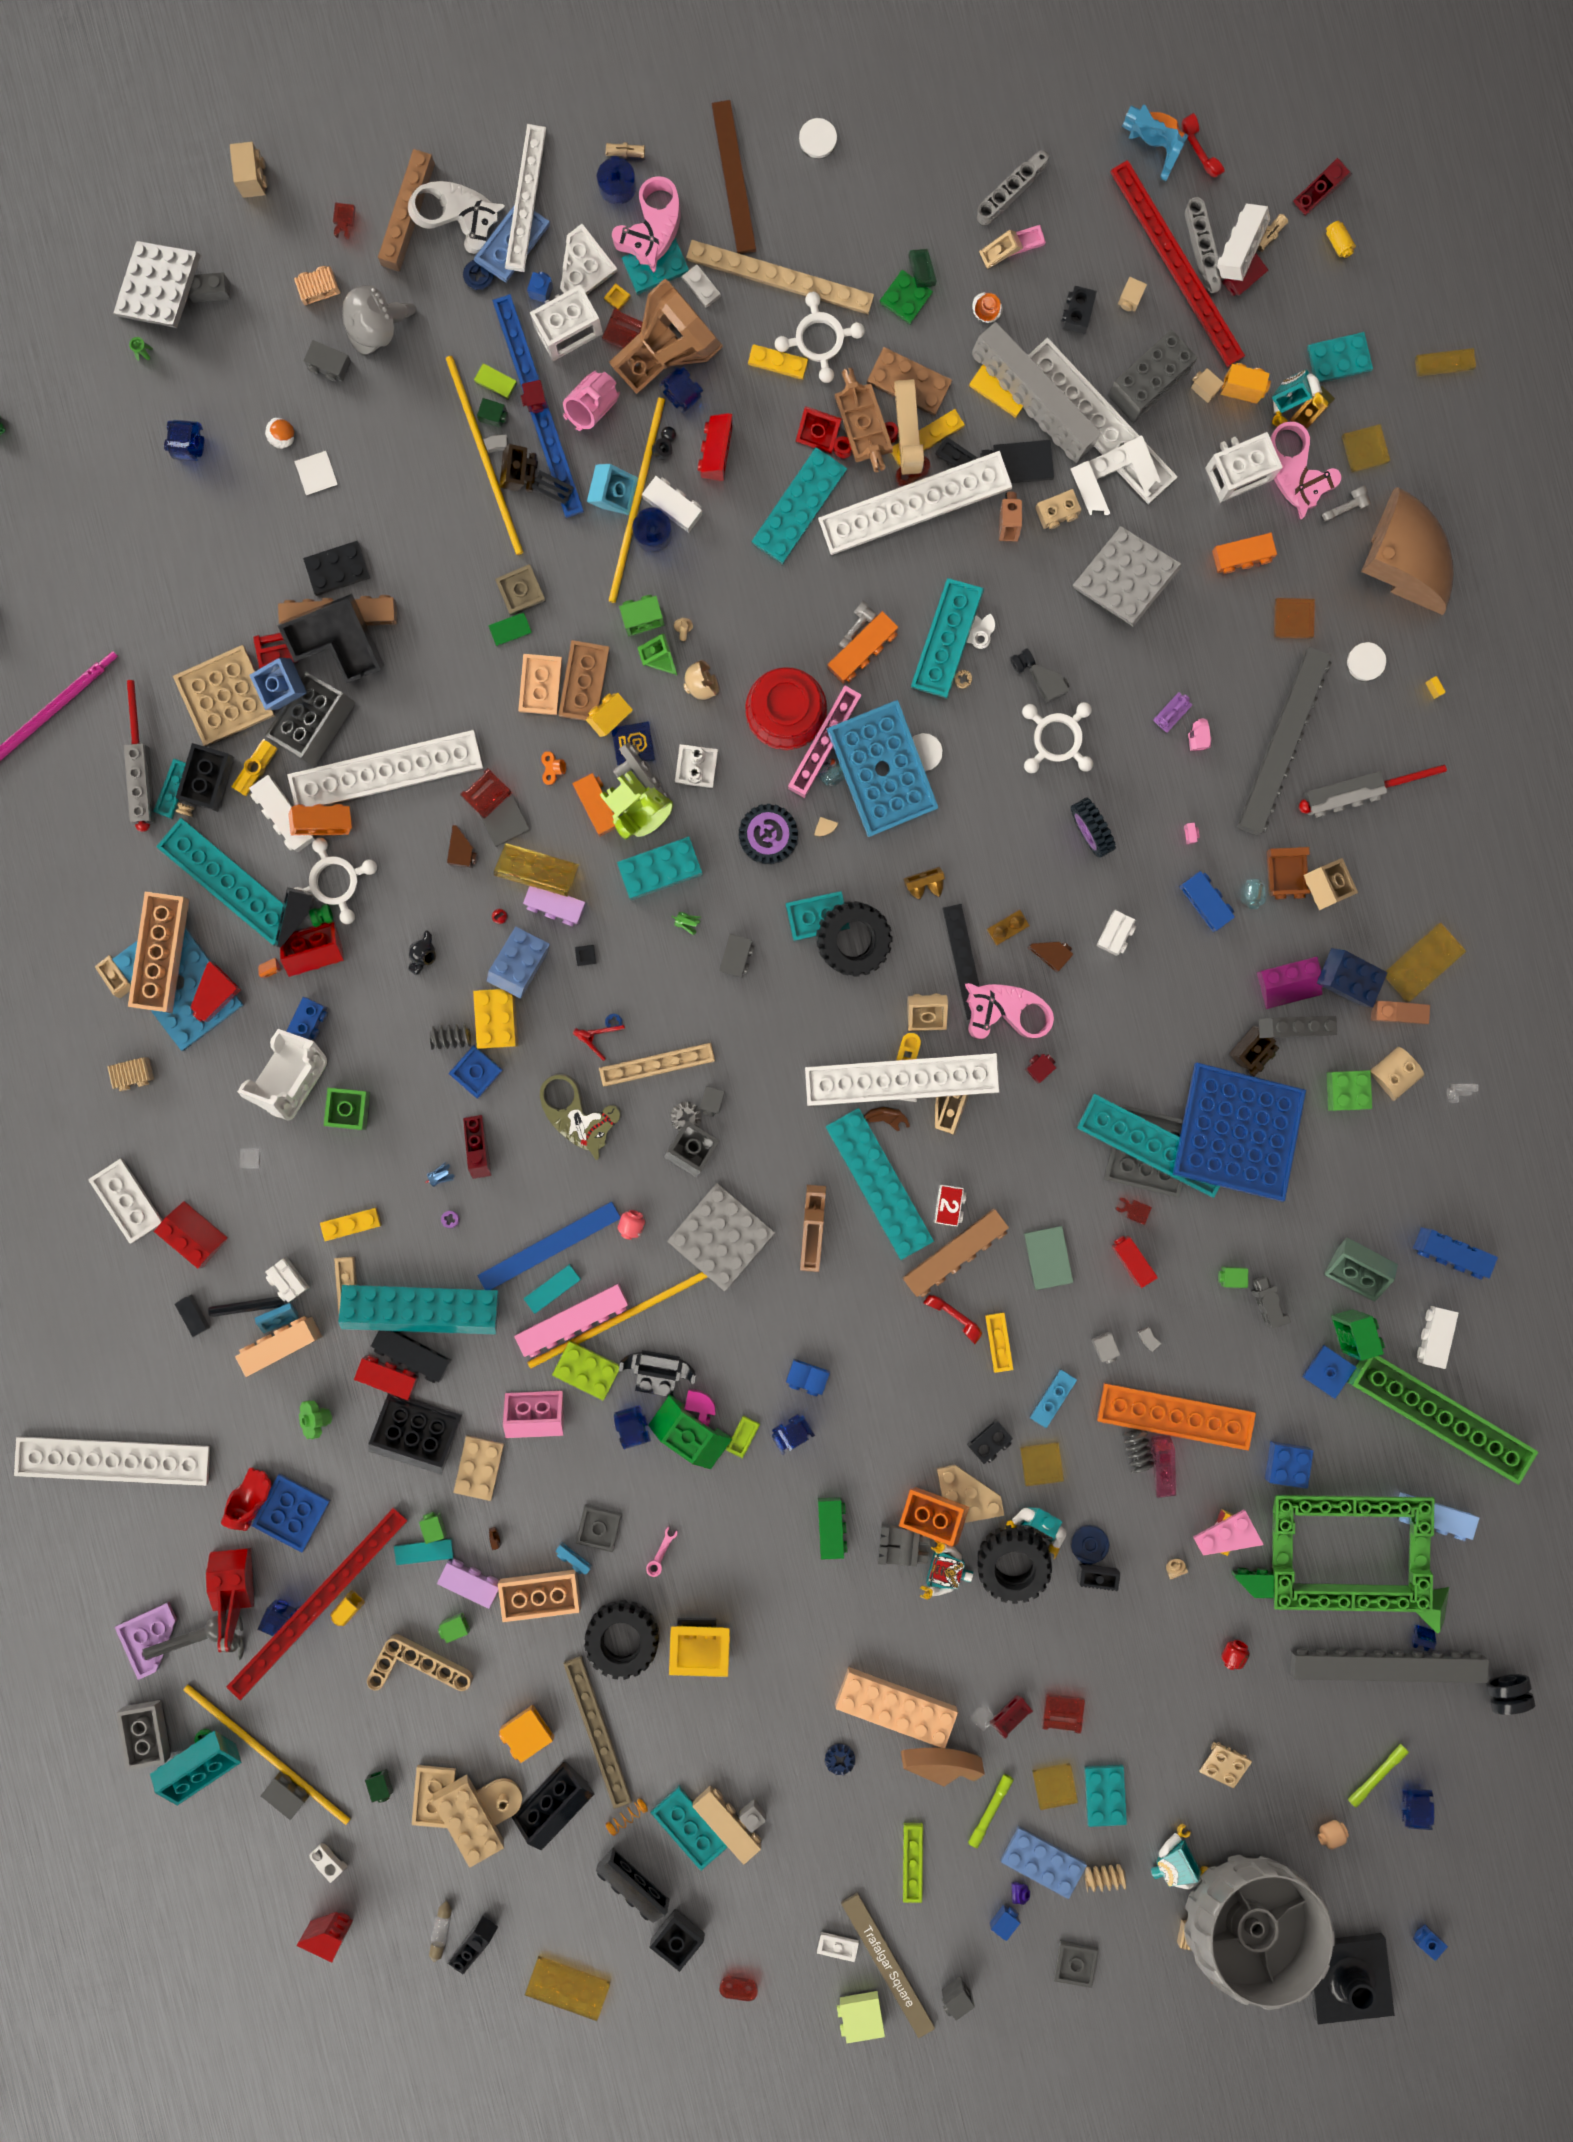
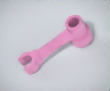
[646,1526,677,1577]

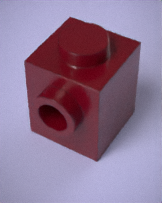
[521,380,548,413]
[1025,1054,1056,1084]

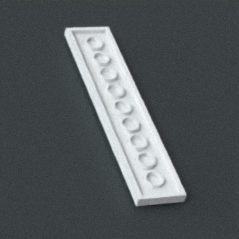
[1028,338,1177,505]
[818,451,1012,555]
[287,730,483,806]
[805,1053,1000,1106]
[14,1436,210,1486]

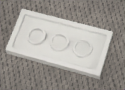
[88,1158,163,1244]

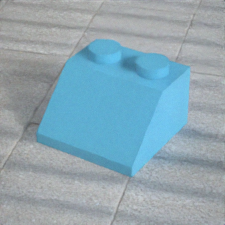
[587,464,638,515]

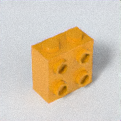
[1220,363,1271,404]
[499,1705,555,1763]

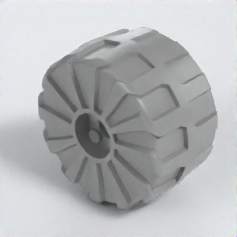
[1184,1855,1335,2010]

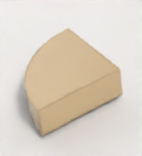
[814,817,838,837]

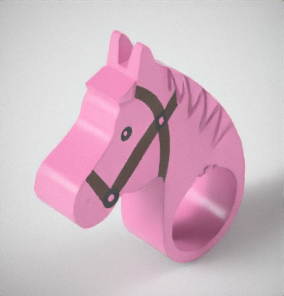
[1270,422,1341,519]

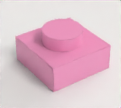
[1184,823,1200,845]

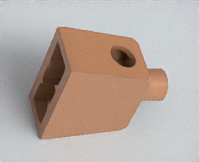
[999,492,1022,542]

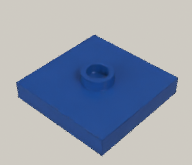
[448,1045,503,1099]
[1302,1345,1357,1399]

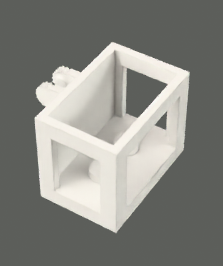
[530,285,603,361]
[1205,432,1283,502]

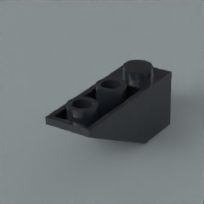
[447,1916,498,1974]

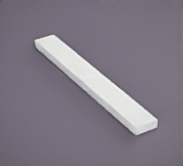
[505,124,546,272]

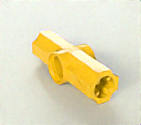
[231,739,278,796]

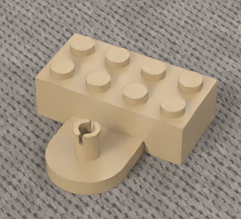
[433,1775,522,1868]

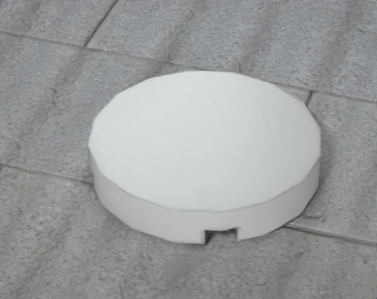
[799,118,837,158]
[1347,642,1386,681]
[912,733,943,772]

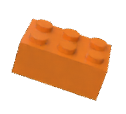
[899,1487,969,1547]

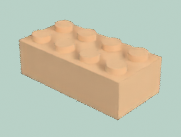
[235,1316,323,1377]
[498,1570,582,1622]

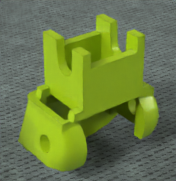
[600,771,674,839]

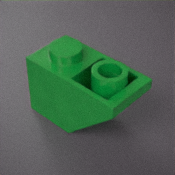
[1232,1568,1274,1598]

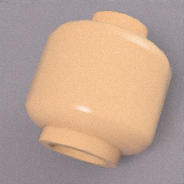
[1318,1820,1349,1850]

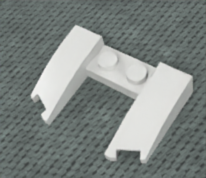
[1071,435,1161,515]

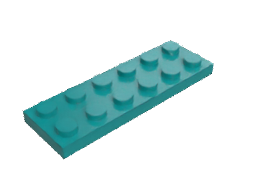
[751,447,847,564]
[911,578,984,699]

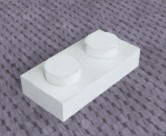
[682,265,721,308]
[817,1932,859,1962]

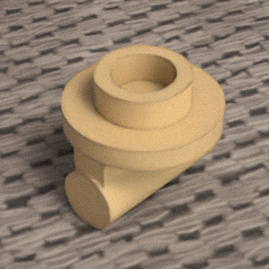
[674,618,693,641]
[1166,1559,1188,1580]

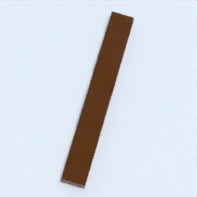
[712,100,756,254]

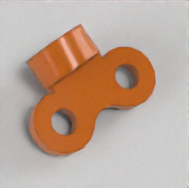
[541,751,566,785]

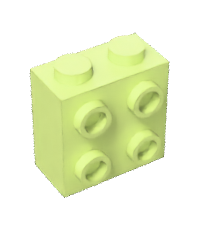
[837,1991,885,2043]

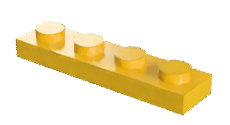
[891,409,965,466]

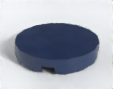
[1070,1525,1110,1564]

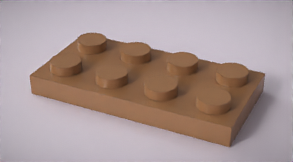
[867,347,952,416]
[558,640,610,721]

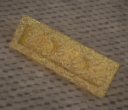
[1415,348,1476,376]

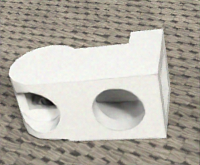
[309,1843,348,1883]

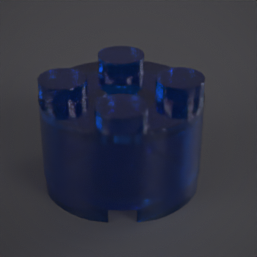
[596,156,636,204]
[659,367,703,414]
[164,420,205,461]
[632,508,672,552]
[614,1405,651,1449]
[770,1414,815,1456]
[1401,1788,1434,1830]

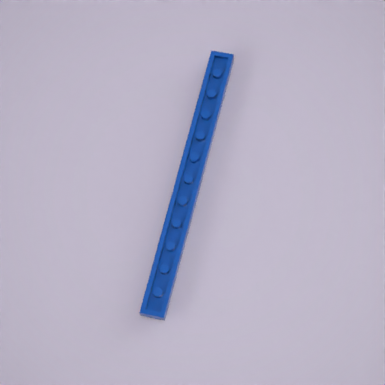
[492,294,584,518]

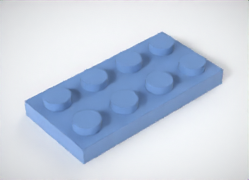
[474,205,550,283]
[1000,1826,1087,1899]

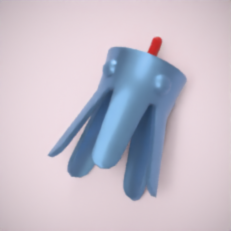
[425,1162,455,1187]

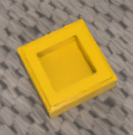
[604,283,631,311]
[1425,676,1446,699]

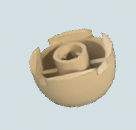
[684,660,719,700]

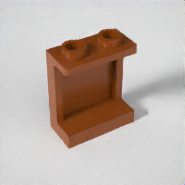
[1267,847,1311,900]

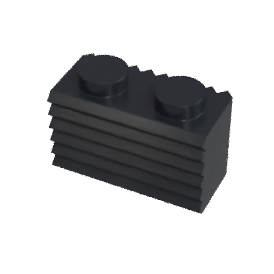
[1077,1564,1120,1592]

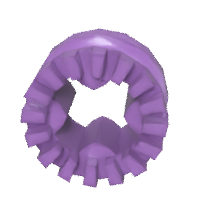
[441,1211,459,1228]

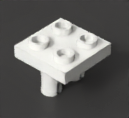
[675,744,718,788]

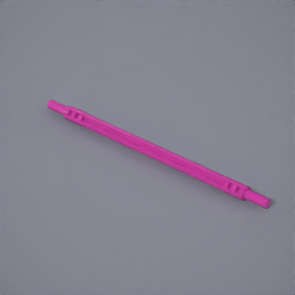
[0,651,118,761]

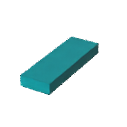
[153,758,186,819]
[524,1264,581,1314]
[394,1538,454,1565]

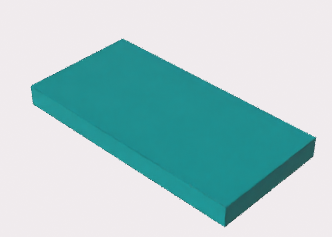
[650,1786,728,1871]

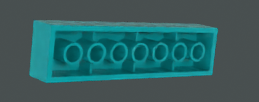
[338,1285,499,1335]

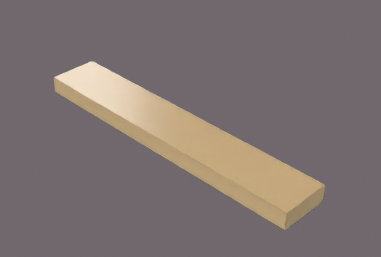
[599,1043,715,1087]

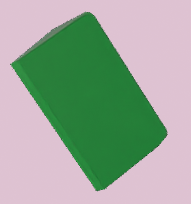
[488,613,532,646]

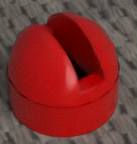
[492,909,508,924]

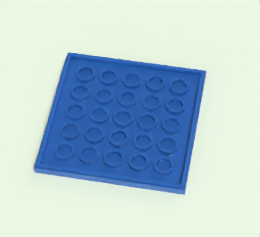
[1172,1062,1306,1202]

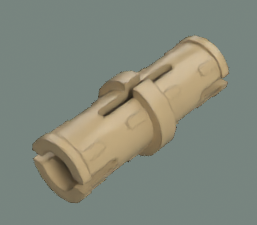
[606,142,645,159]
[1257,214,1288,252]

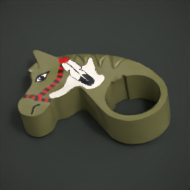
[540,1074,621,1160]

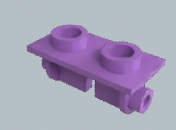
[1153,692,1192,733]

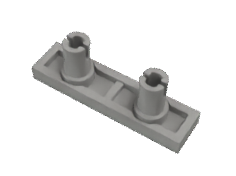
[613,742,672,800]

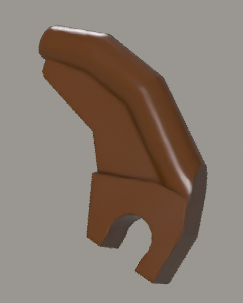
[864,1106,910,1131]

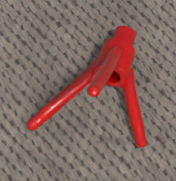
[573,1025,625,1061]

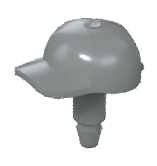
[342,285,416,354]

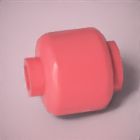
[618,1210,645,1240]

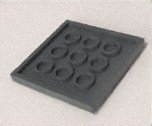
[1104,1105,1183,1198]

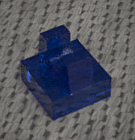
[1412,1625,1437,1651]

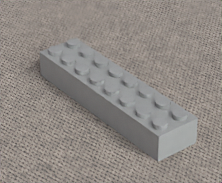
[972,322,1102,463]

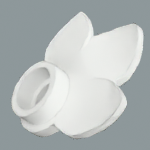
[967,614,995,649]

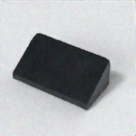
[174,1294,210,1337]

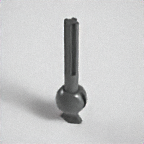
[142,1615,243,1660]

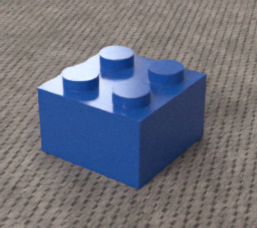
[1265,1441,1314,1489]

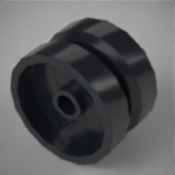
[1487,1674,1535,1715]

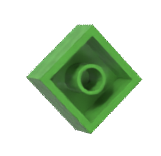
[619,595,665,636]
[1326,1070,1372,1111]
[324,1088,370,1130]

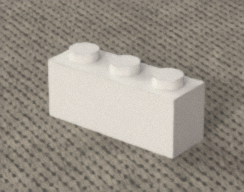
[642,476,702,533]
[1417,1306,1459,1369]

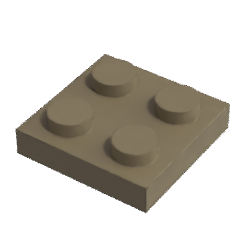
[495,564,546,615]

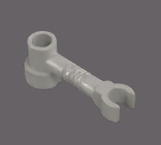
[1322,485,1371,522]
[838,600,877,649]

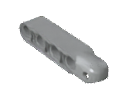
[976,150,1050,225]
[1185,197,1222,294]

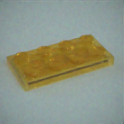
[494,843,579,897]
[1386,923,1466,1002]
[525,1956,611,2021]

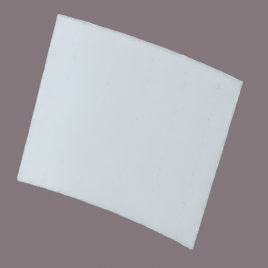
[294,451,338,495]

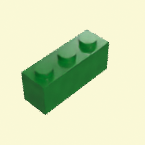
[818,1497,848,1560]

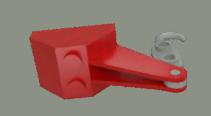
[206,1548,254,1660]

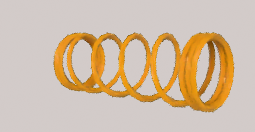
[606,1799,648,1836]

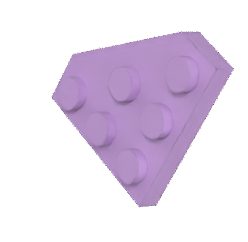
[114,1602,177,1680]

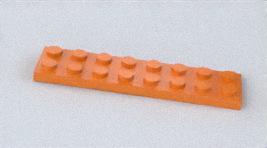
[1097,1383,1256,1451]

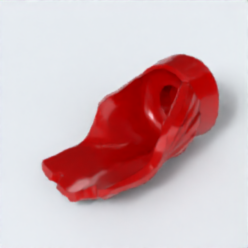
[221,1468,271,1531]

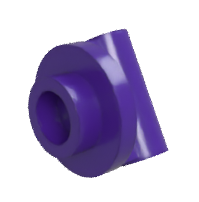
[1012,1882,1030,1905]

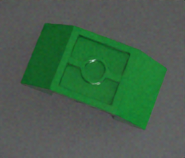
[648,1395,733,1469]

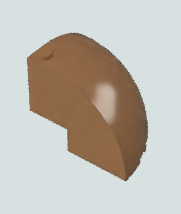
[1361,487,1454,615]

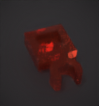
[333,202,356,239]
[1115,1197,1152,1225]

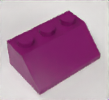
[1257,957,1322,1009]

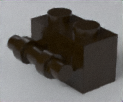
[499,444,538,492]
[1229,1026,1279,1077]

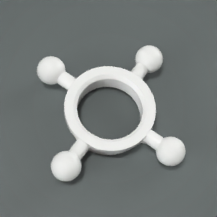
[775,292,865,383]
[1022,702,1094,773]
[294,837,377,924]

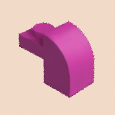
[685,1388,716,1427]

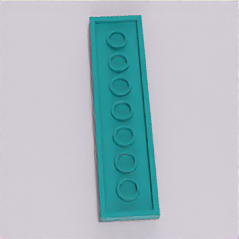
[156,818,283,946]
[1076,1094,1220,1198]
[825,1108,934,1260]

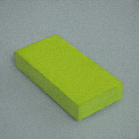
[474,363,517,399]
[726,1415,760,1459]

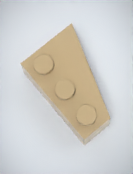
[935,1095,969,1135]

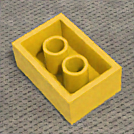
[473,989,518,1049]

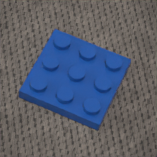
[251,1474,331,1553]

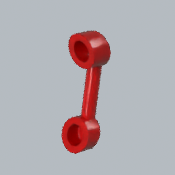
[1181,113,1225,177]
[834,422,898,458]
[923,1295,982,1344]

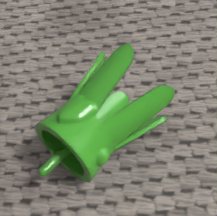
[129,337,153,361]
[671,912,701,935]

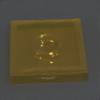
[1342,424,1390,472]
[1020,1442,1064,1486]
[1032,1763,1078,1810]

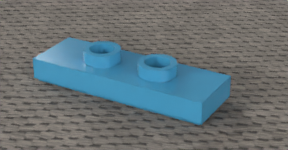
[1030,1369,1077,1428]

